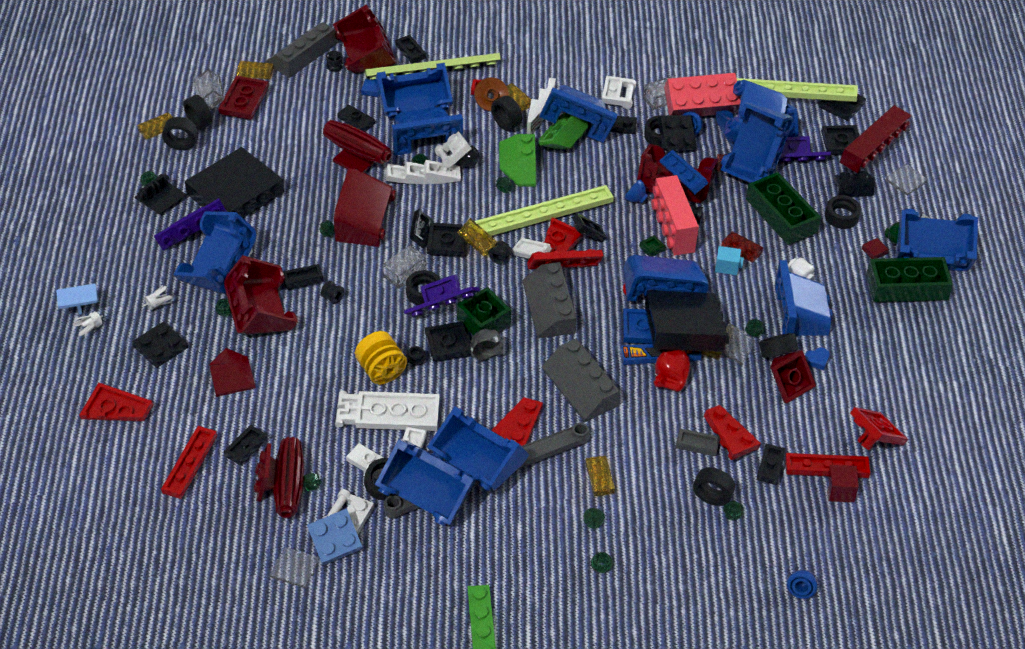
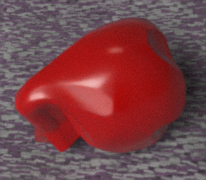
[654,350,691,392]

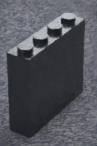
[185,147,284,218]
[644,290,729,352]

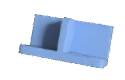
[56,284,99,315]

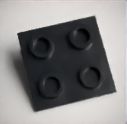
[135,174,187,215]

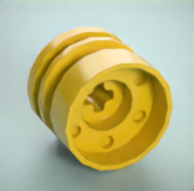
[354,331,407,385]

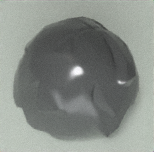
[470,329,504,360]

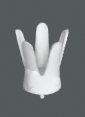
[143,285,173,310]
[73,311,103,336]

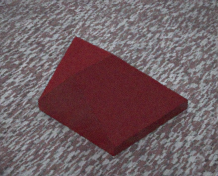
[209,348,256,397]
[770,350,816,403]

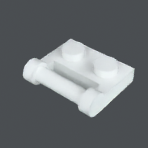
[602,76,636,109]
[435,131,472,168]
[323,489,374,535]

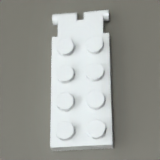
[335,391,440,431]

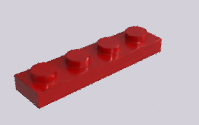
[527,249,604,270]
[161,426,217,499]
[785,453,870,478]

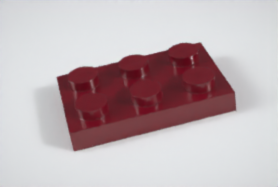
[218,75,269,120]

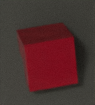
[827,465,859,503]

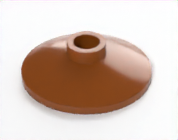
[474,77,509,111]

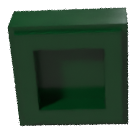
[639,235,666,257]

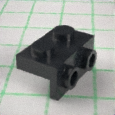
[834,171,875,197]

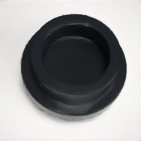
[406,346,426,365]

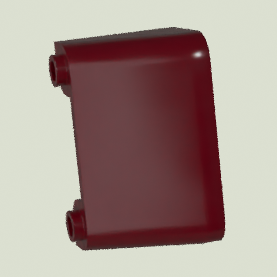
[333,4,397,73]
[637,144,719,203]
[334,168,396,247]
[224,255,298,335]

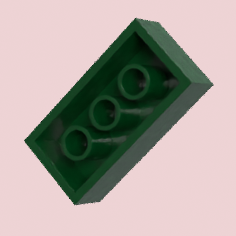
[746,172,821,245]
[866,257,953,302]

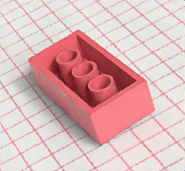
[664,73,740,116]
[651,175,699,256]

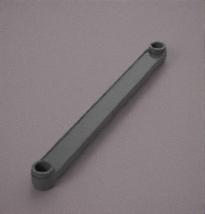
[383,423,590,519]

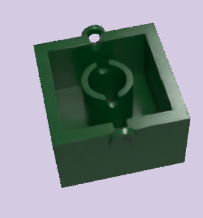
[457,287,511,336]

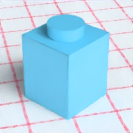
[715,246,744,275]

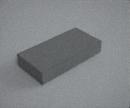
[676,428,720,457]

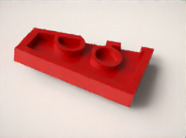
[543,217,583,252]
[79,383,154,421]
[491,397,543,446]
[704,405,761,460]

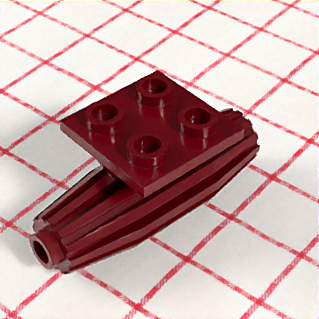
[323,120,392,173]
[253,437,304,518]

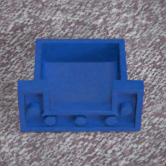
[539,85,618,143]
[392,107,463,156]
[774,260,832,336]

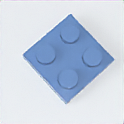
[307,508,363,565]

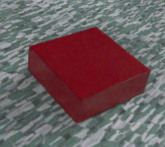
[862,238,889,259]

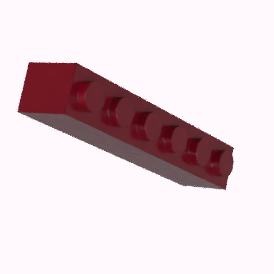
[839,105,912,173]

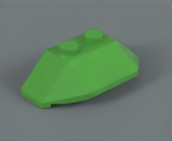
[538,112,588,150]
[499,134,536,187]

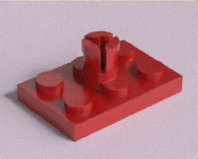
[850,407,909,450]

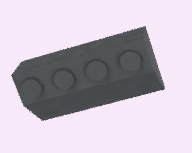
[265,22,336,78]
[522,262,576,339]
[542,339,620,422]

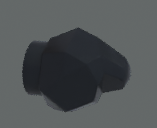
[456,145,481,169]

